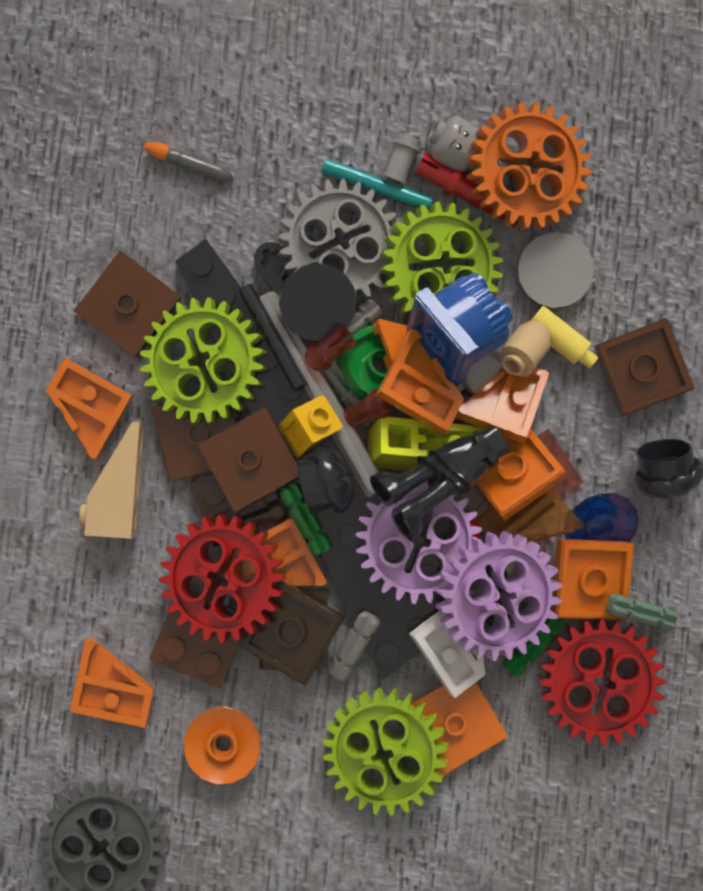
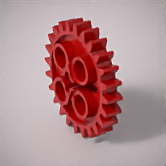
[159,515,287,643]
[538,618,666,746]

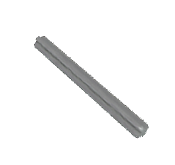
[260,291,379,497]

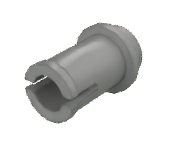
[382,133,422,185]

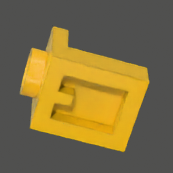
[278,395,343,459]

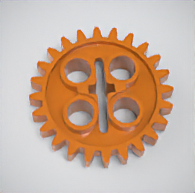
[466,102,592,230]

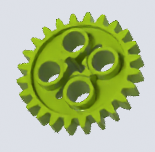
[379,202,503,314]
[140,297,266,424]
[322,687,449,816]

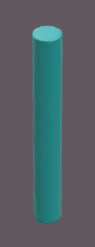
[321,158,433,211]

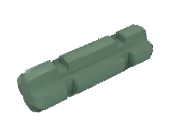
[606,593,677,631]

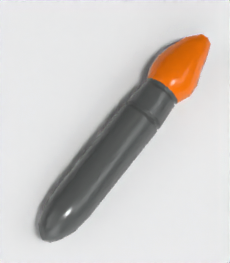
[143,142,233,182]

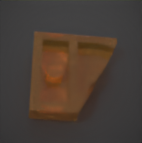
[477,488,584,543]

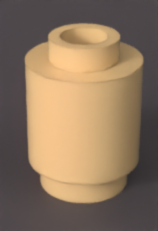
[499,321,552,377]

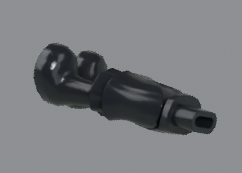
[370,426,510,540]

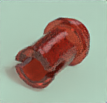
[305,326,355,371]
[344,388,394,428]

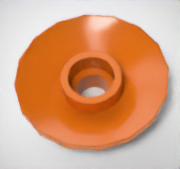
[184,706,261,785]

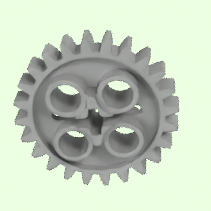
[277,179,396,300]

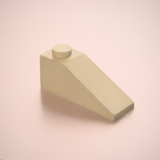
[79,422,145,539]

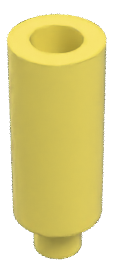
[530,305,599,369]

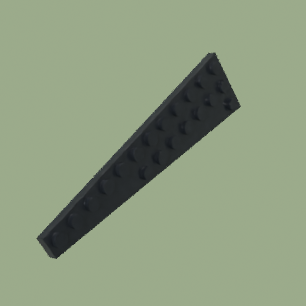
[175,239,446,679]

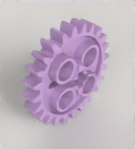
[355,481,482,604]
[436,531,562,661]

